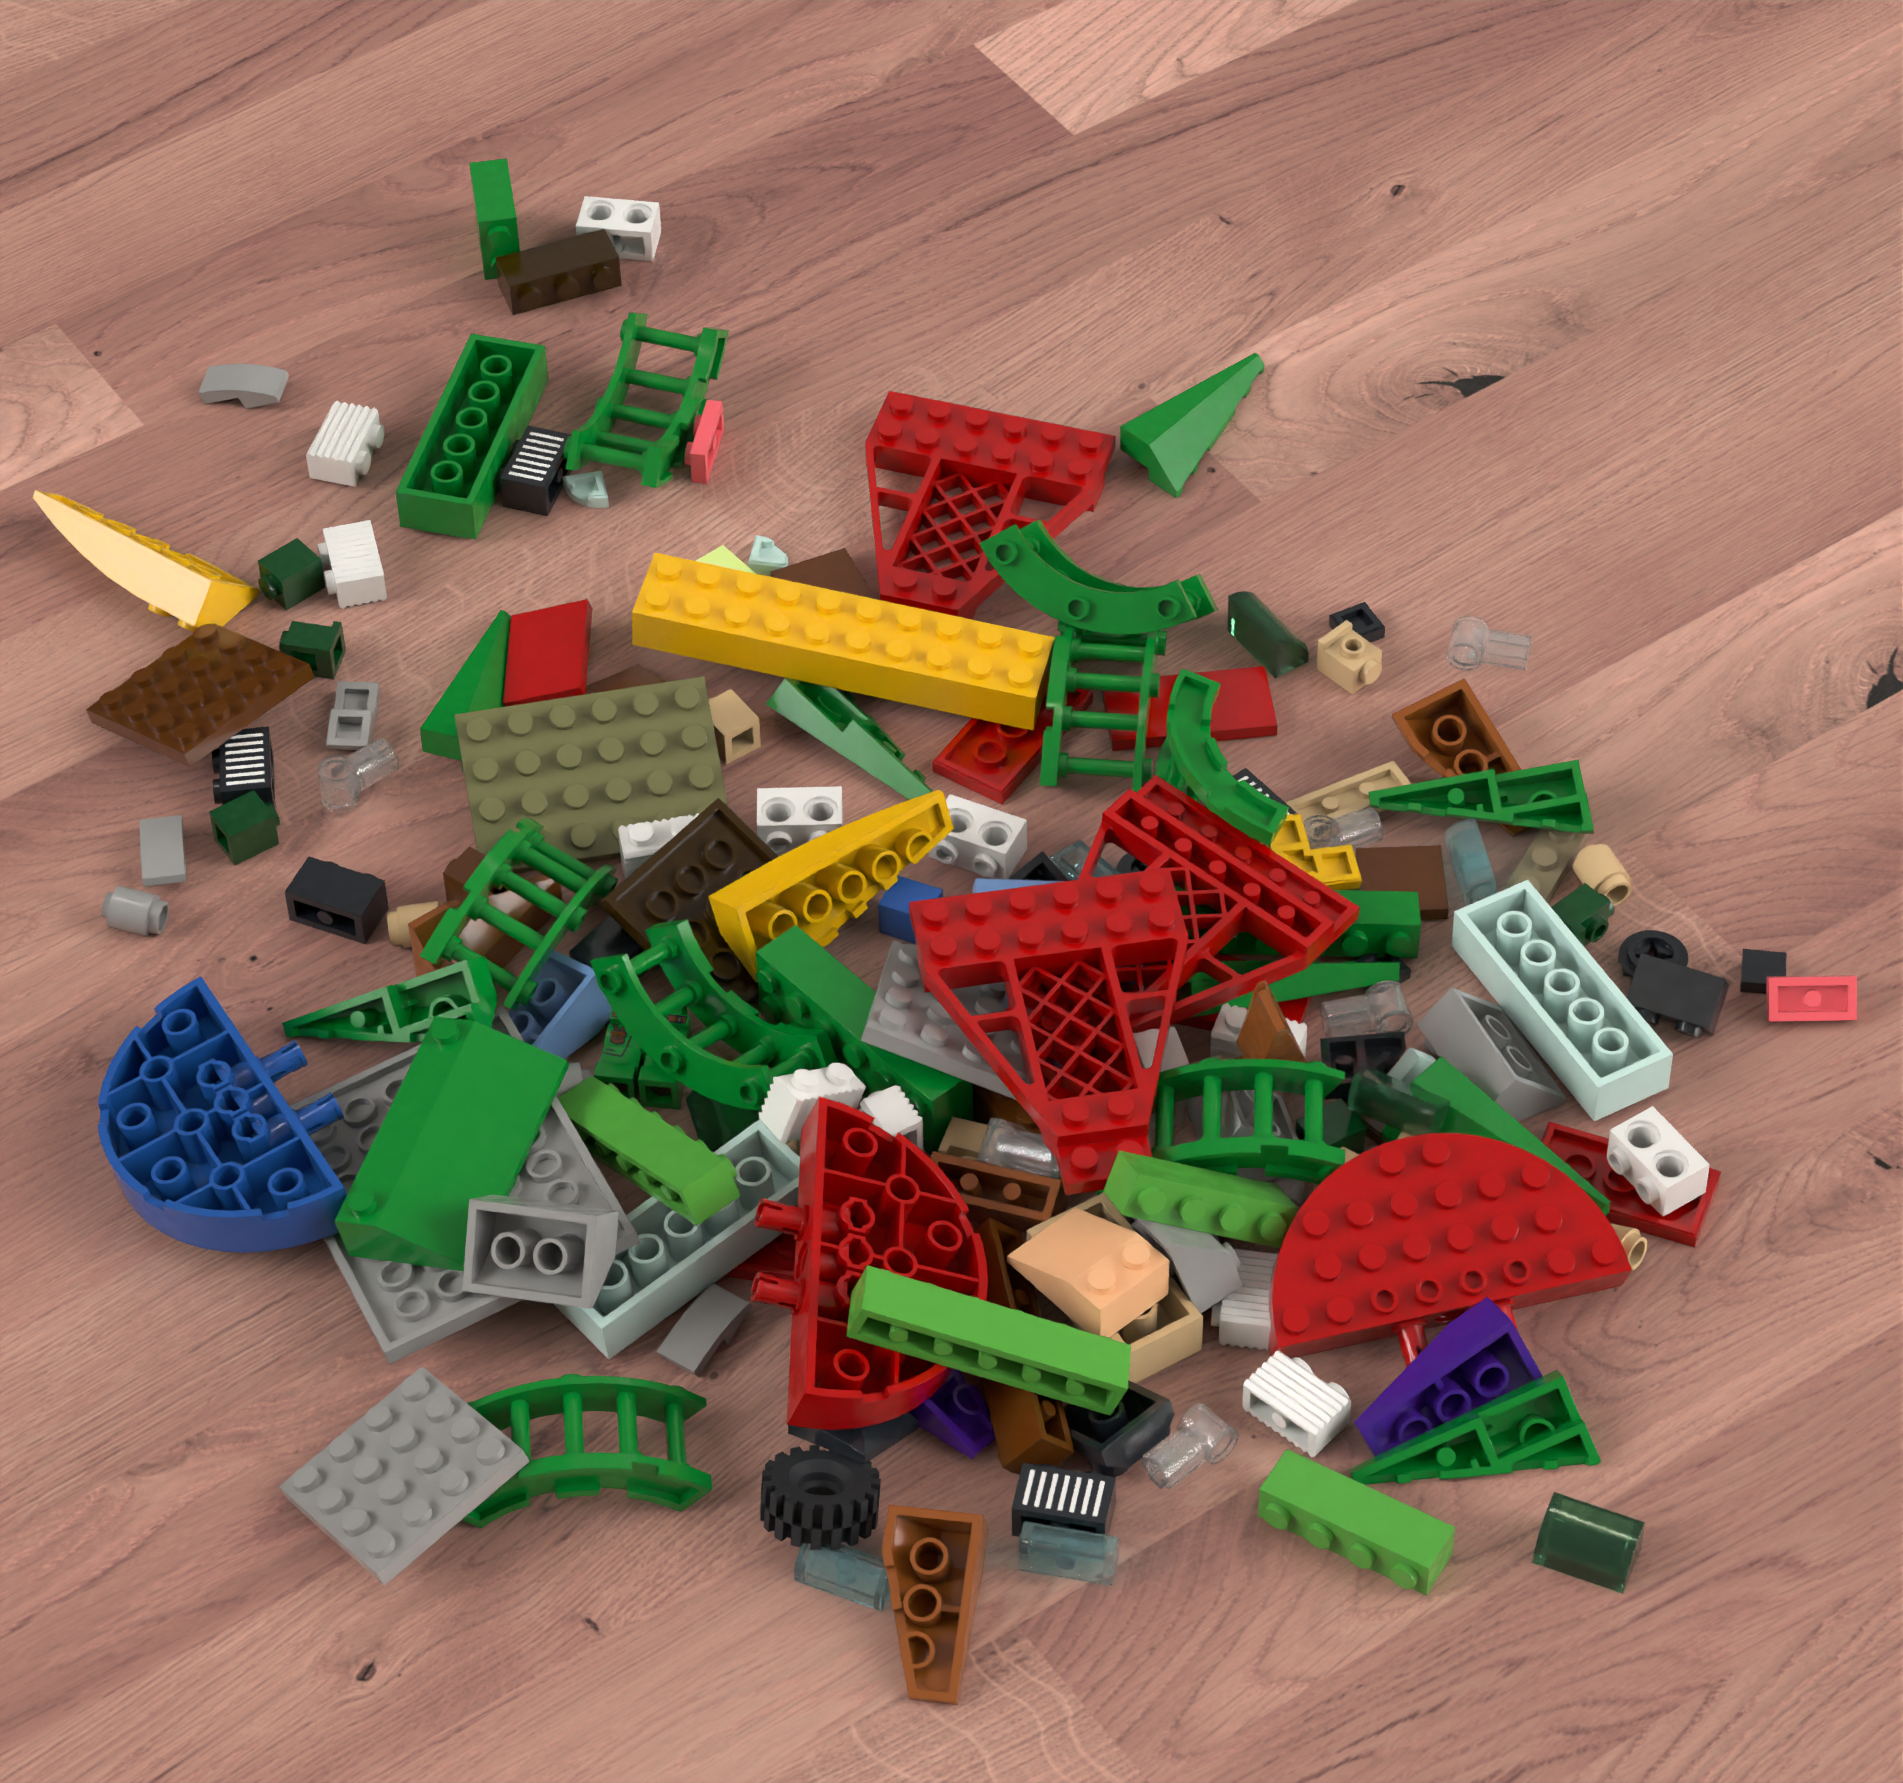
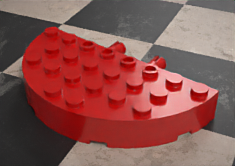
[751,1096,988,1430]
[1268,1133,1632,1369]

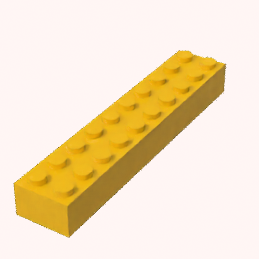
[632,553,1055,731]

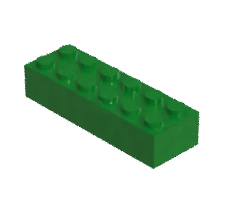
[396,333,549,540]
[756,925,973,1155]

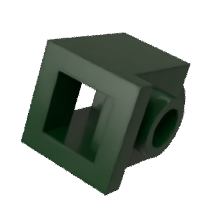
[279,621,346,679]
[1551,883,1614,947]

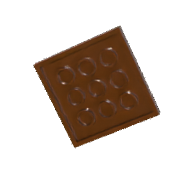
[86,623,315,767]

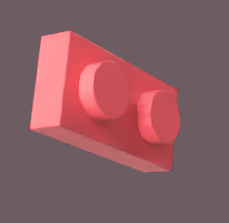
[685,400,724,484]
[1766,975,1857,1022]

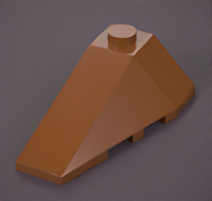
[1392,678,1532,837]
[408,875,563,977]
[1235,980,1307,1063]
[882,1504,989,1705]

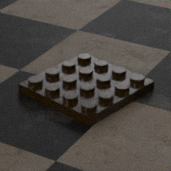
[600,798,779,1004]

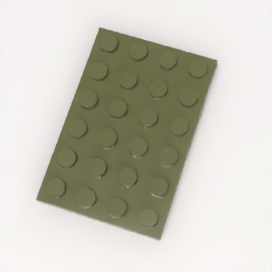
[455,676,728,874]

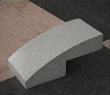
[198,364,289,409]
[326,681,380,750]
[140,815,186,887]
[657,1283,752,1378]

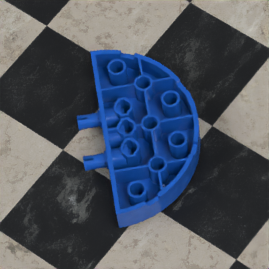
[98,976,347,1253]

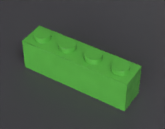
[1103,1150,1298,1248]
[1258,1449,1455,1596]

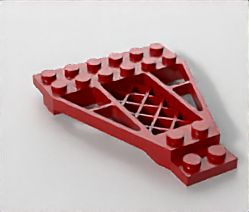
[865,391,1116,620]
[1003,775,1360,1066]
[909,868,1188,1195]

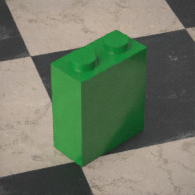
[469,158,520,280]

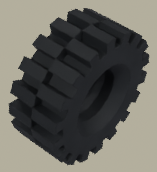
[760,1445,881,1550]

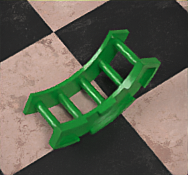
[564,312,729,488]
[979,520,1218,634]
[1040,621,1167,792]
[1154,668,1289,846]
[419,817,619,1011]
[590,919,838,1110]
[1097,1057,1345,1195]
[462,1374,712,1528]

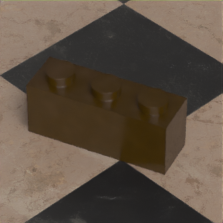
[496,229,622,315]

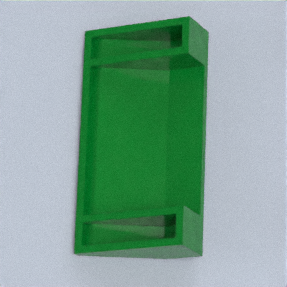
[334,1016,569,1271]

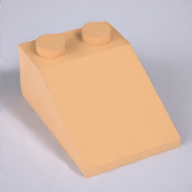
[1007,1207,1169,1337]

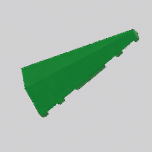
[1120,353,1264,498]
[420,610,511,772]
[766,679,933,800]
[1368,759,1594,834]
[282,956,498,1043]
[1171,959,1400,1018]
[1381,1056,1610,1216]
[1348,1370,1601,1485]

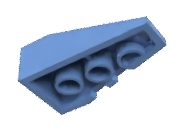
[508,950,612,1059]

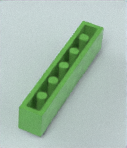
[558,1075,741,1226]
[846,1265,1131,1416]

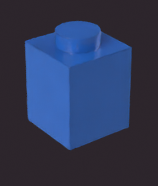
[878,875,943,944]

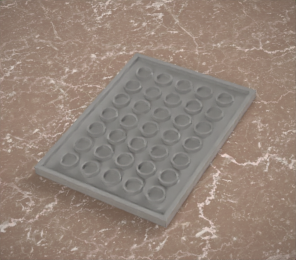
[289,1005,640,1364]

